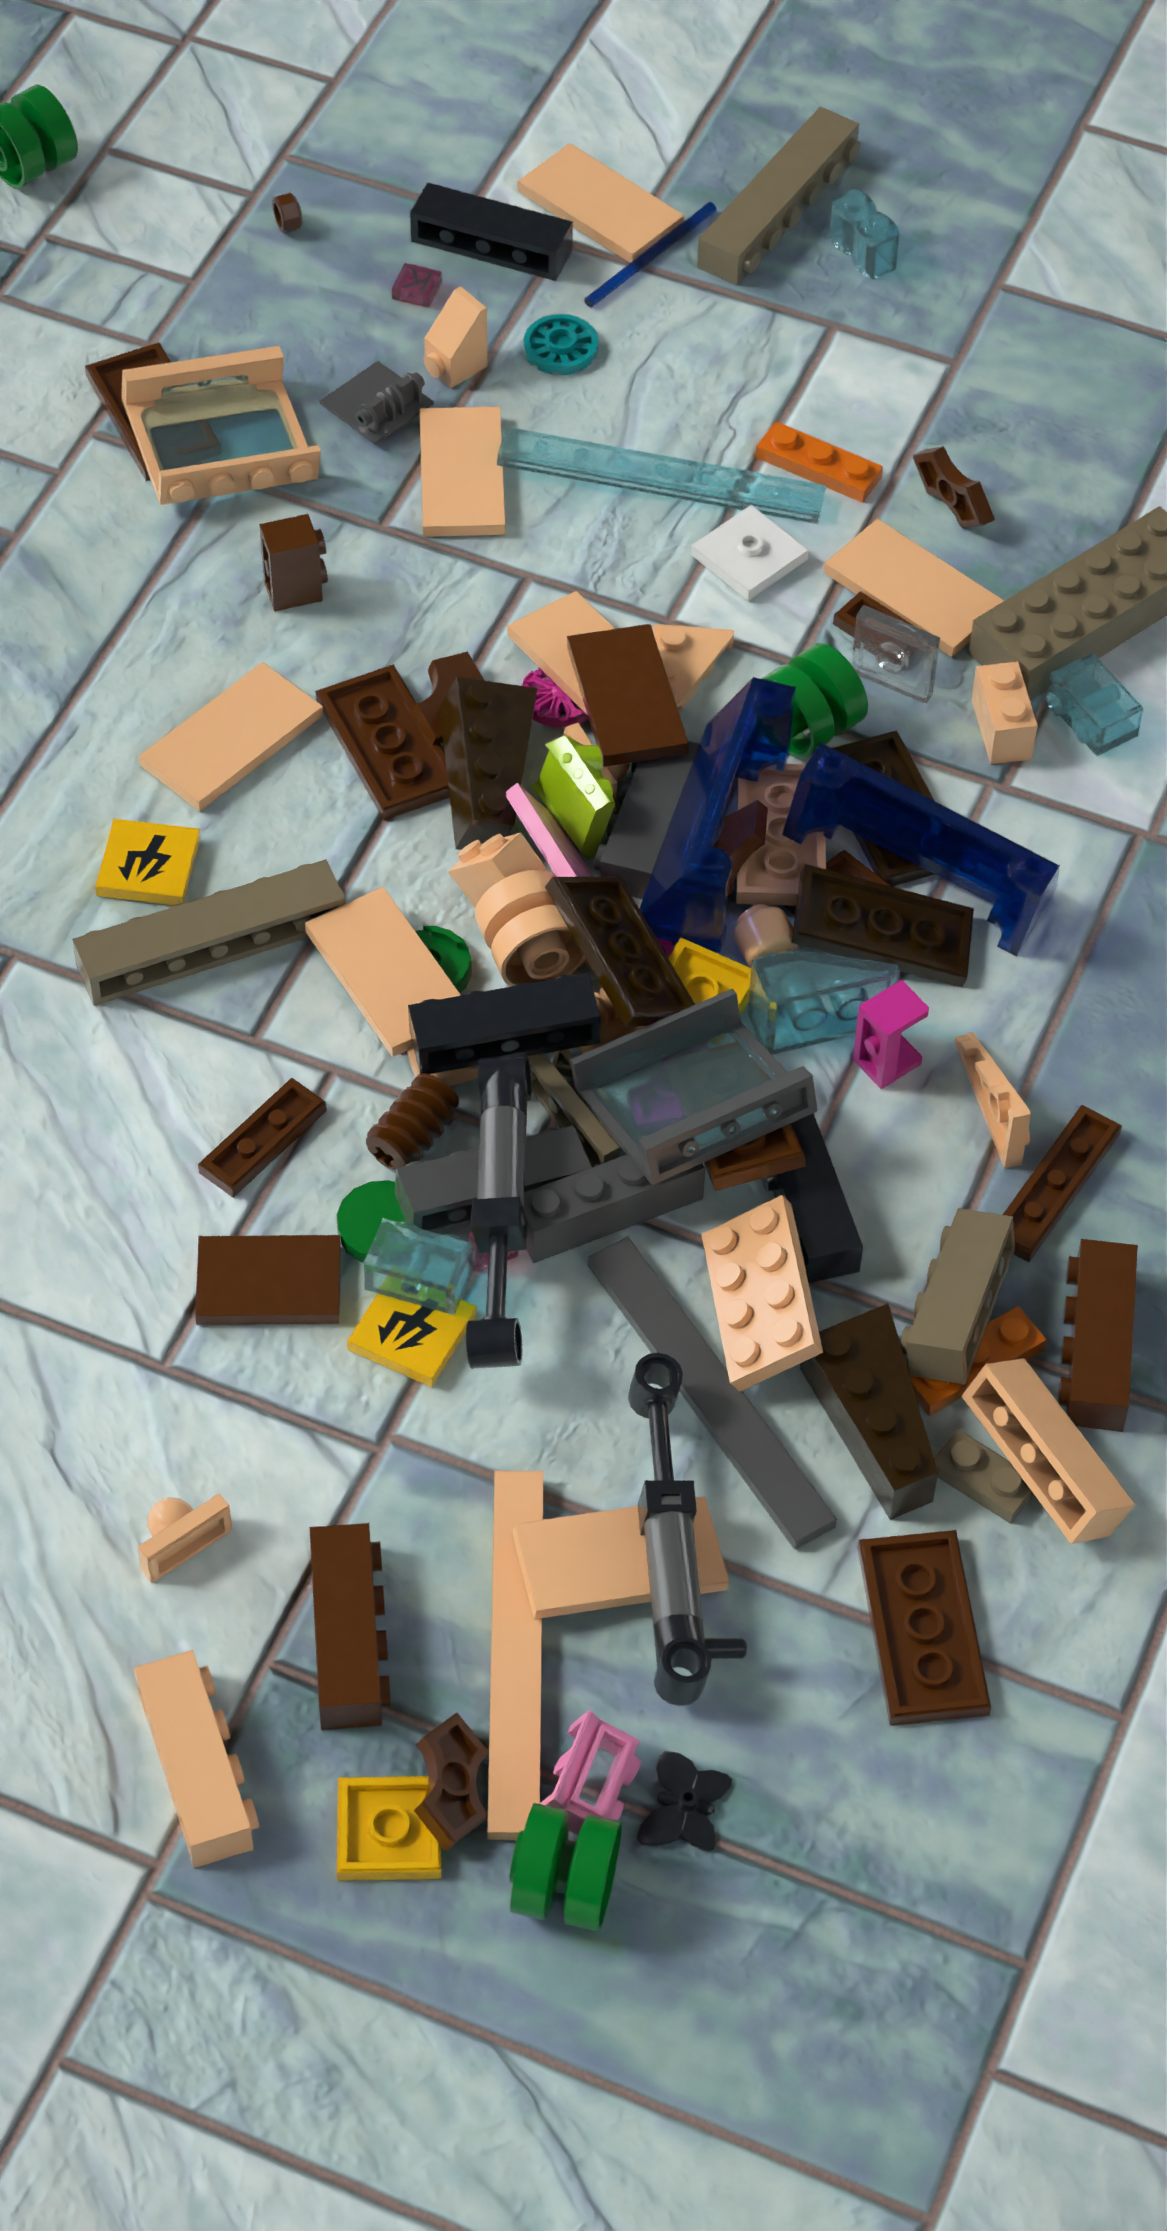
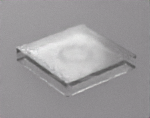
[852,605,940,704]

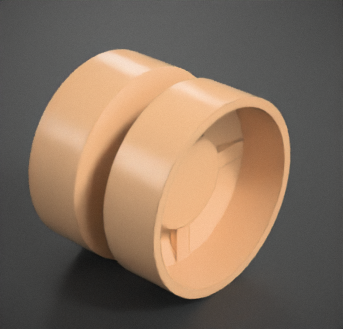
[474,870,586,987]

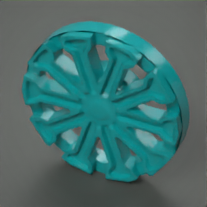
[524,314,598,375]

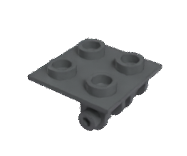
[320,361,434,445]

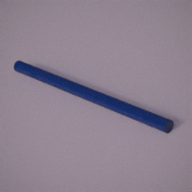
[584,202,716,308]

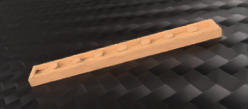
[488,1471,543,1840]

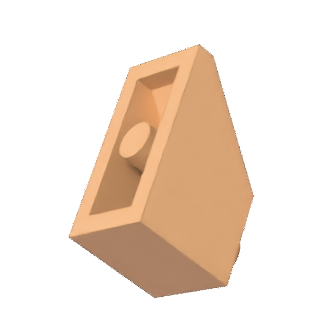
[424,286,487,388]

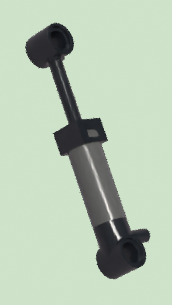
[466,1055,532,1369]
[628,1353,747,1706]

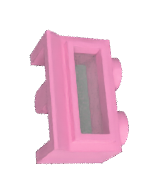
[540,1710,641,1836]

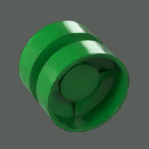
[0,85,78,189]
[753,643,868,758]
[509,1803,622,1932]

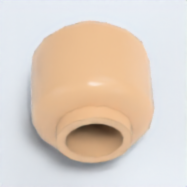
[733,904,799,973]

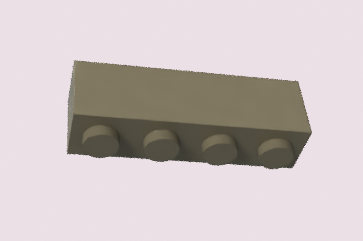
[901,1208,1015,1385]

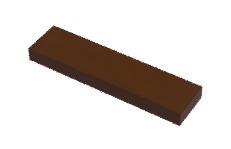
[1003,1105,1122,1263]

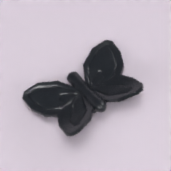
[637,1751,732,1852]

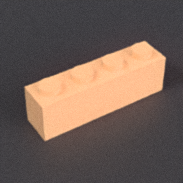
[961,1358,1135,1544]
[134,1650,259,1868]

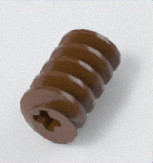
[366,1073,459,1173]

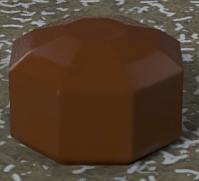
[272,193,302,233]

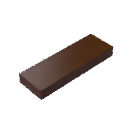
[198,1078,327,1198]

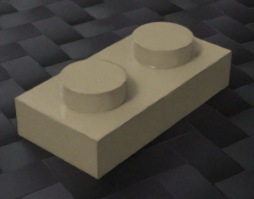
[934,1429,1034,1524]

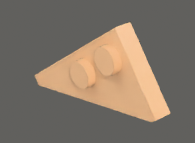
[653,624,734,711]
[955,1032,1031,1169]

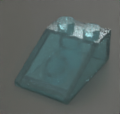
[748,950,900,1055]

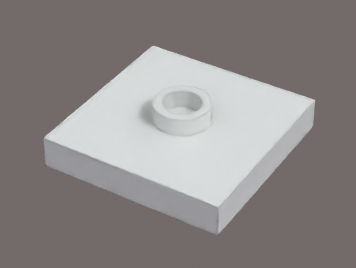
[691,505,809,601]

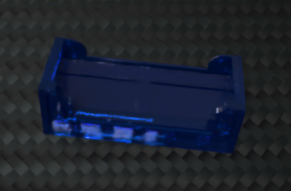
[639,677,796,953]
[782,743,1060,957]

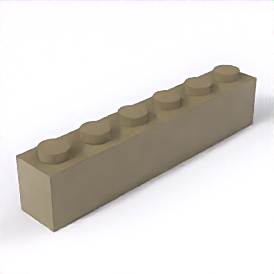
[697,106,861,286]
[72,859,345,1006]

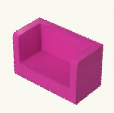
[853,980,929,1089]

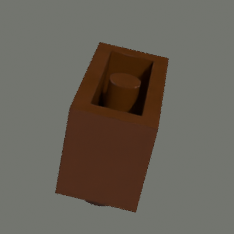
[259,514,328,612]

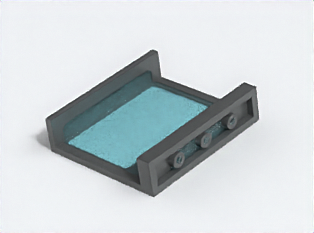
[570,989,818,1185]

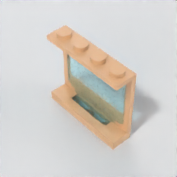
[121,346,321,505]

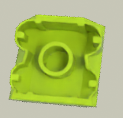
[530,735,615,860]

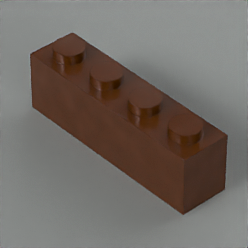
[1058,1239,1138,1432]
[309,1523,391,1730]

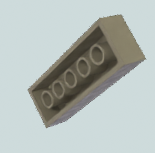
[969,506,1167,701]

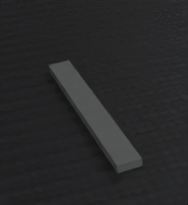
[588,1236,837,1550]

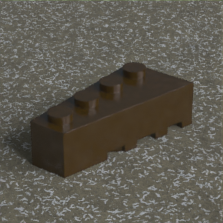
[440,677,538,850]
[800,1303,938,1520]

